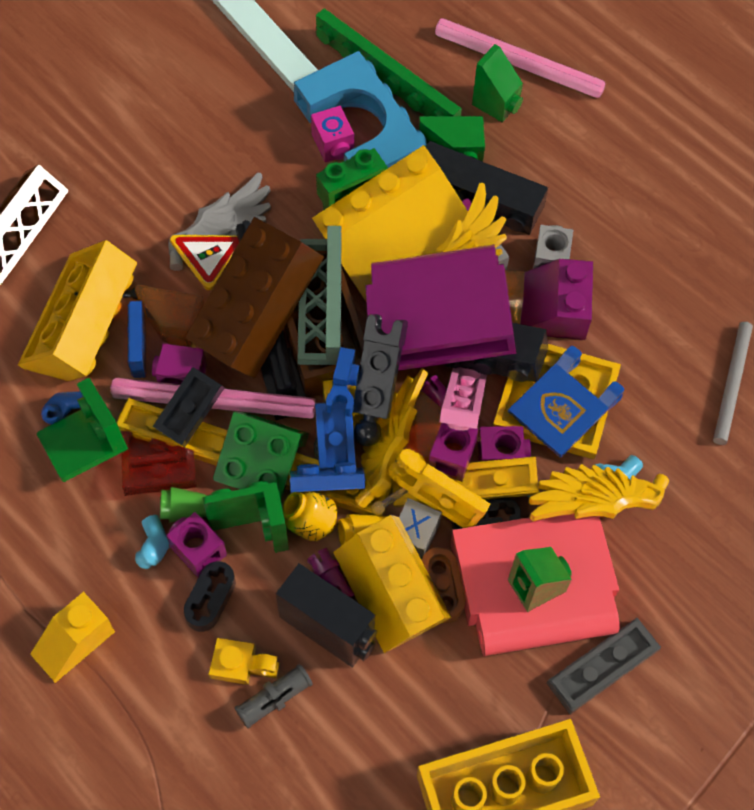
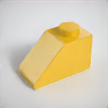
[30,591,115,683]

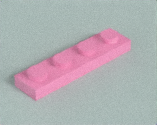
[440,367,487,431]

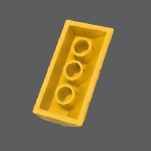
[18,240,137,381]

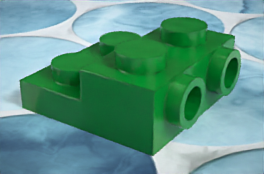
[316,148,388,210]

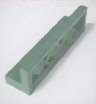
[298,226,342,365]

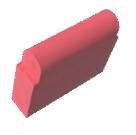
[450,514,619,657]

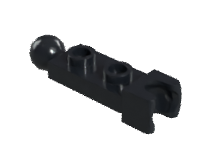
[353,314,408,446]

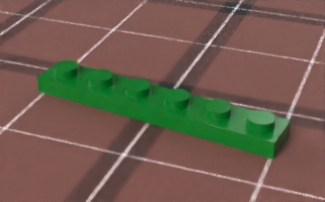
[316,8,462,116]

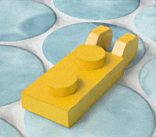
[388,448,490,528]

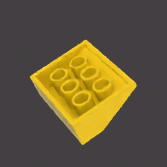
[312,145,468,303]

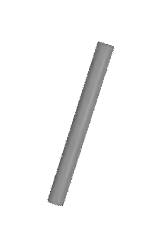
[713,322,753,445]

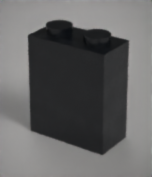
[276,563,377,668]

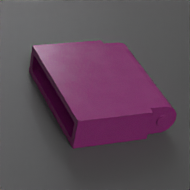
[366,244,516,371]

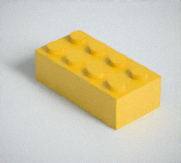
[417,719,600,810]

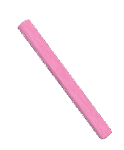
[435,18,605,98]
[110,378,316,419]

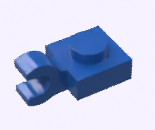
[326,347,360,417]

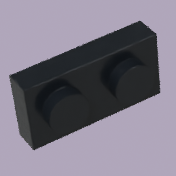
[153,367,224,447]

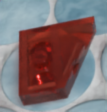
[121,431,197,496]

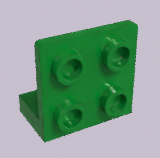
[37,378,128,482]
[213,411,309,500]
[202,481,289,553]

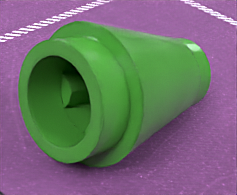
[160,487,210,523]

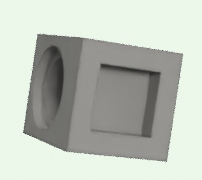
[533,225,573,269]

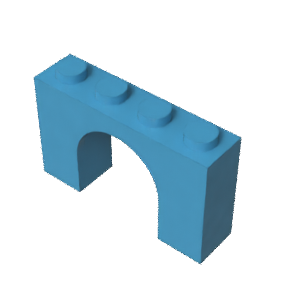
[294,51,427,168]

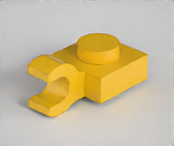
[209,638,280,685]

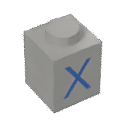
[399,498,442,560]

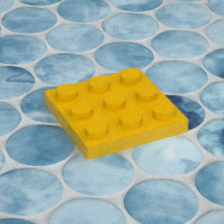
[493,344,621,460]

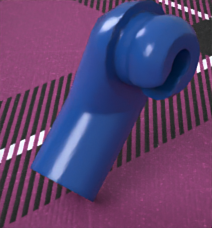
[41,391,82,424]

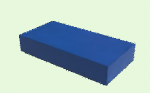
[128,301,146,378]

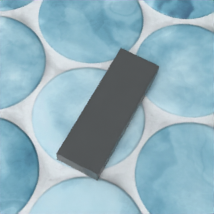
[547,618,661,715]

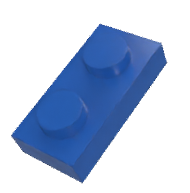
[315,402,355,470]
[290,462,365,492]

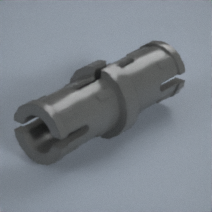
[234,664,313,729]

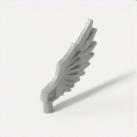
[168,172,271,271]

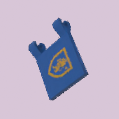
[508,346,625,458]

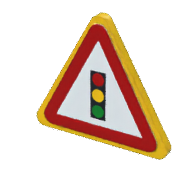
[170,235,239,290]

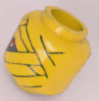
[282,491,337,541]

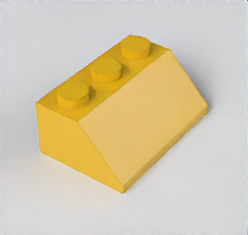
[333,515,451,653]

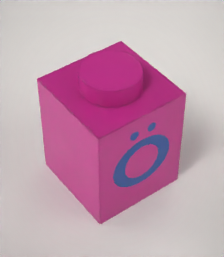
[311,105,354,163]

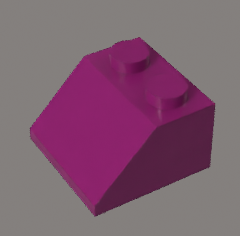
[519,258,593,340]

